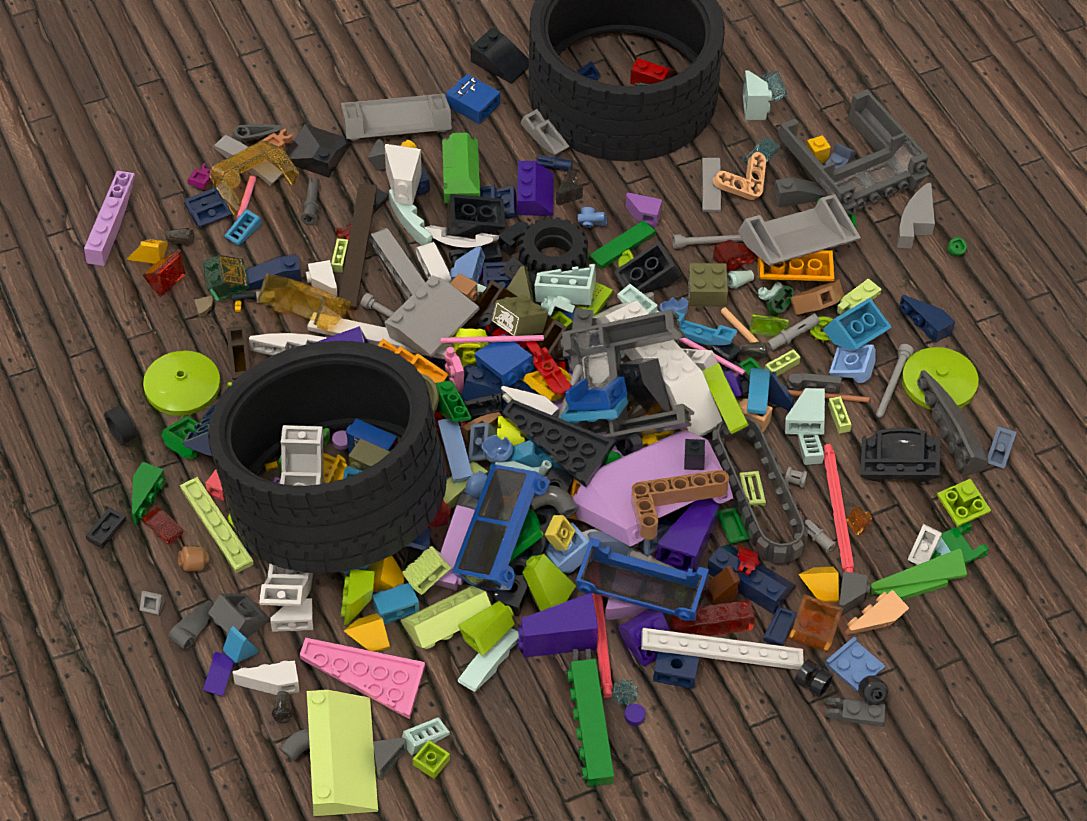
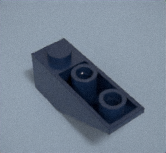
[899,295,955,343]

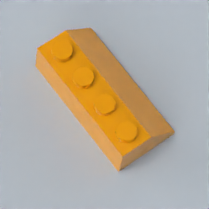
[757,250,834,281]

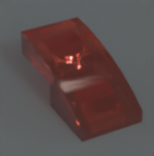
[142,507,184,544]

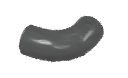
[530,485,578,518]
[279,728,310,761]

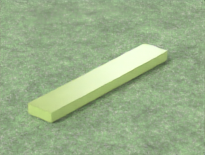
[180,477,254,573]

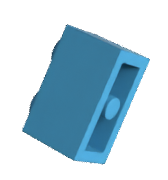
[372,583,419,624]

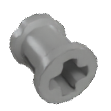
[785,467,808,488]

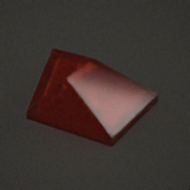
[142,249,185,297]

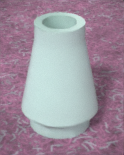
[727,270,754,289]

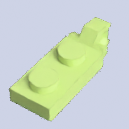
[837,279,882,315]

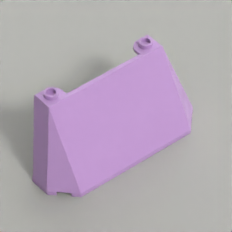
[573,429,733,546]

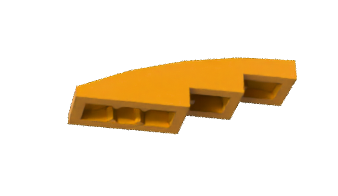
[377,339,449,383]

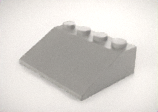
[384,275,479,357]

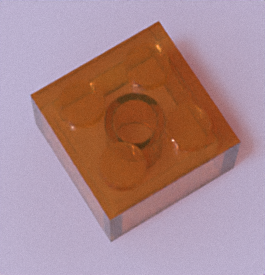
[788,594,843,653]

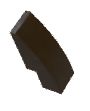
[226,326,250,380]

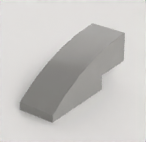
[521,109,569,156]
[701,158,721,212]

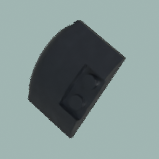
[861,428,940,482]

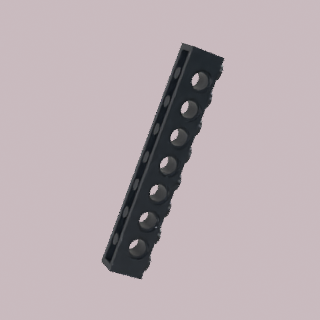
[493,467,574,617]

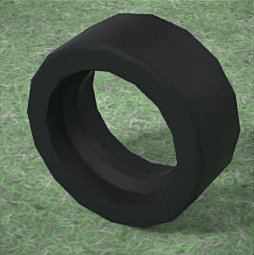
[104,406,136,445]

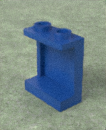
[474,334,535,387]
[565,377,628,410]

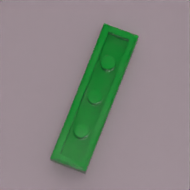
[589,220,656,270]

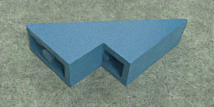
[490,440,566,473]

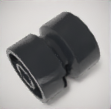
[794,659,834,697]

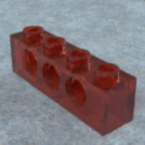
[669,600,755,636]

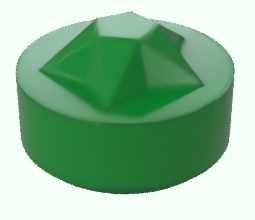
[947,237,967,256]

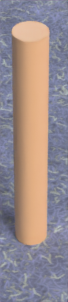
[721,307,761,349]

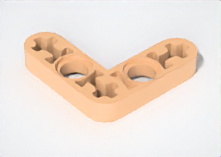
[713,152,766,200]

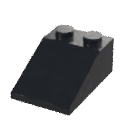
[471,28,529,84]
[446,194,505,237]
[614,241,683,294]
[619,358,670,415]

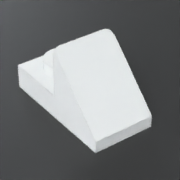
[908,524,942,565]

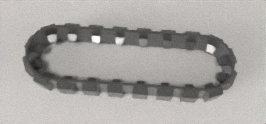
[711,416,808,564]

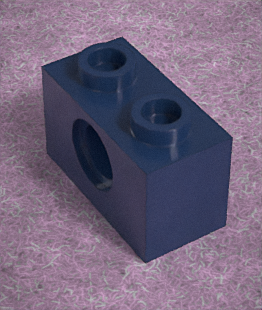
[653,652,699,689]

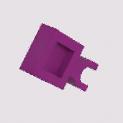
[188,163,215,190]

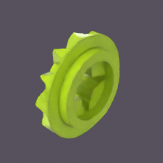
[809,317,833,342]

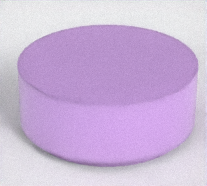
[332,430,348,450]

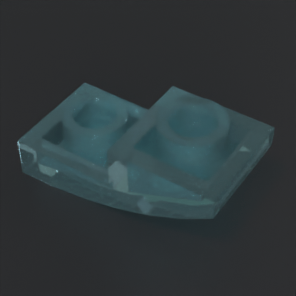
[743,136,780,167]

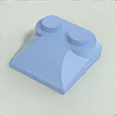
[829,345,876,383]
[546,522,589,574]

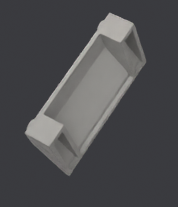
[341,94,452,141]
[738,194,861,266]

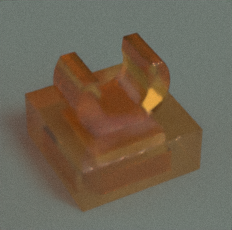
[846,507,873,535]

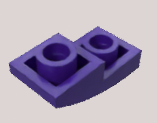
[202,652,234,697]

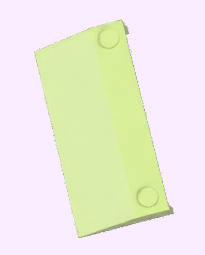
[307,690,378,816]

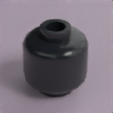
[858,675,889,705]

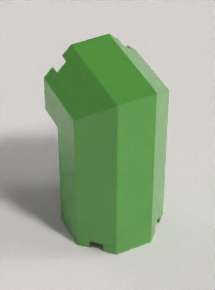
[442,133,480,203]

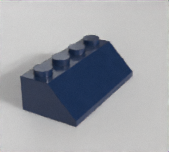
[461,366,541,416]
[707,544,796,614]

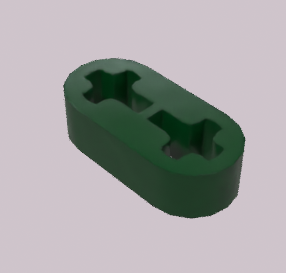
[767,285,795,316]

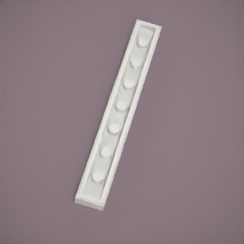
[307,313,452,359]
[642,628,804,670]

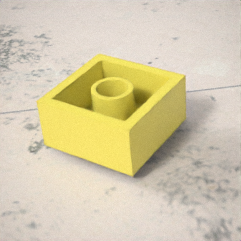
[544,515,576,551]

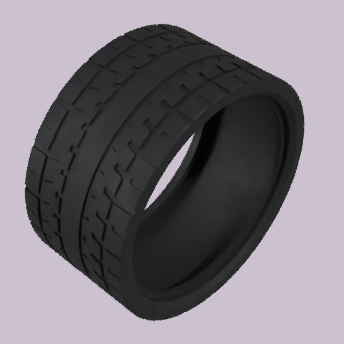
[528,0,725,161]
[208,341,447,573]

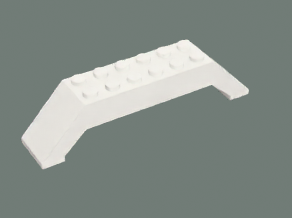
[592,300,722,437]
[259,425,324,606]

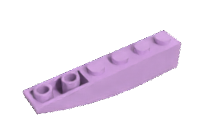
[84,171,135,266]

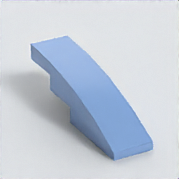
[438,419,472,483]

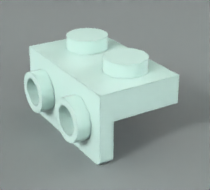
[541,295,575,316]

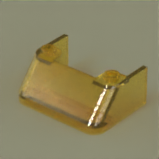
[209,141,299,216]
[257,273,352,331]

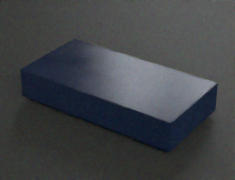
[763,606,797,646]

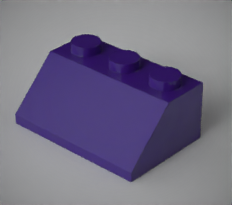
[517,161,553,216]

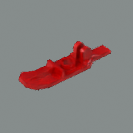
[526,341,572,395]
[736,545,759,576]

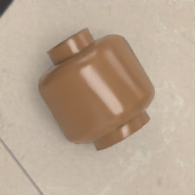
[178,545,209,571]

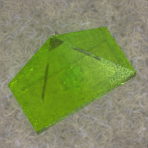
[749,314,789,337]

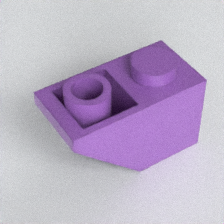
[626,192,662,227]

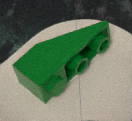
[436,380,471,422]
[132,462,166,525]

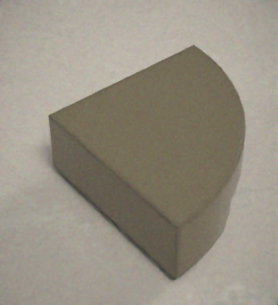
[194,295,213,318]

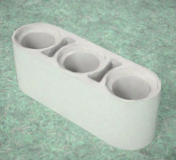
[416,242,451,283]

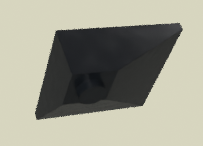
[281,124,352,178]

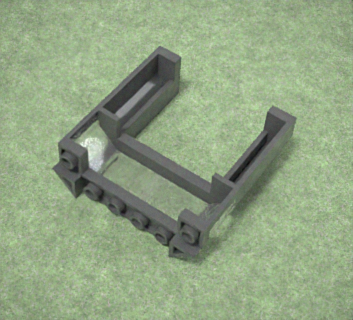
[778,89,930,215]
[561,309,695,441]

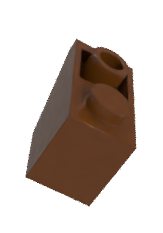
[705,566,740,610]

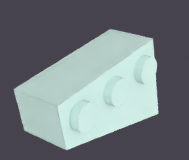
[534,264,596,305]

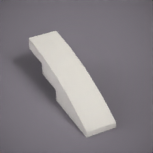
[249,333,326,356]

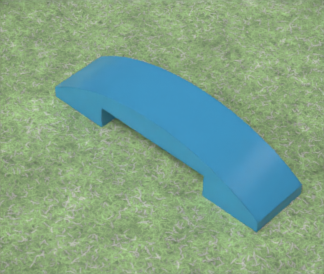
[667,309,737,345]
[747,368,770,414]

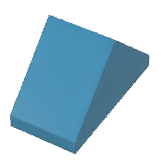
[222,626,259,663]

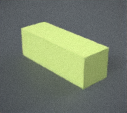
[331,238,349,273]
[765,349,801,377]
[828,396,852,434]

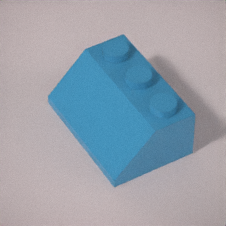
[823,298,892,351]

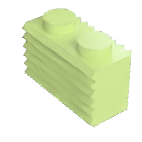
[402,546,452,595]

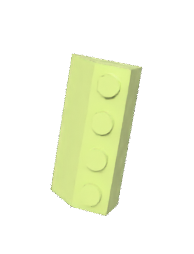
[401,586,491,649]

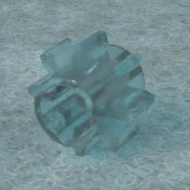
[612,678,638,705]

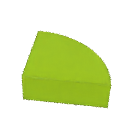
[618,249,634,268]

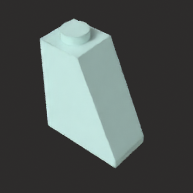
[785,388,825,435]

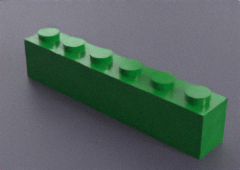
[567,659,614,787]

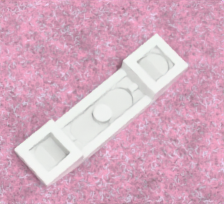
[425,225,499,247]

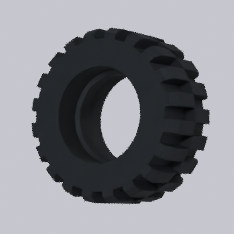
[518,217,588,276]

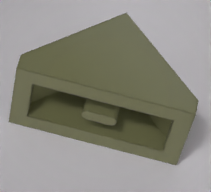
[507,266,535,303]

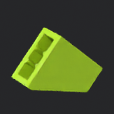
[522,554,576,611]
[458,601,515,656]

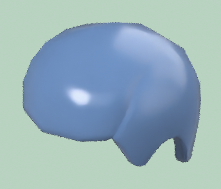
[660,297,688,316]
[481,435,513,463]
[463,471,488,499]

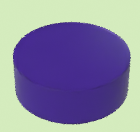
[624,704,646,726]

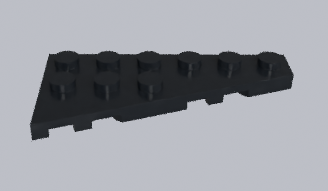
[502,399,615,487]

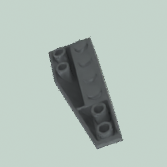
[917,370,988,476]

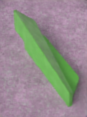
[869,548,967,600]

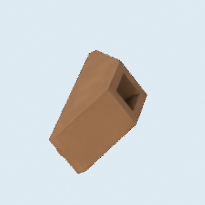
[790,279,844,315]

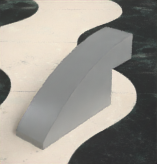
[897,183,935,248]

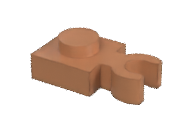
[260,129,293,156]

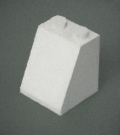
[385,144,422,205]

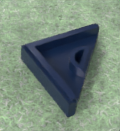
[767,371,795,411]

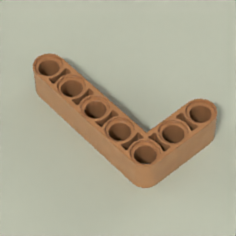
[631,470,729,540]

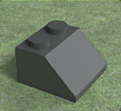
[208,593,270,638]

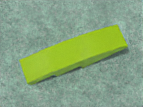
[702,363,749,434]

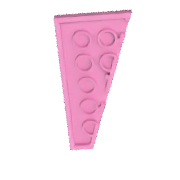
[300,638,425,719]

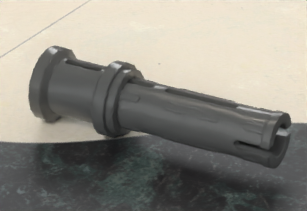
[301,177,319,225]

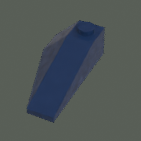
[226,253,302,294]
[183,404,216,456]

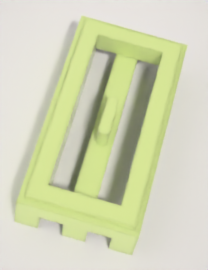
[739,471,766,507]

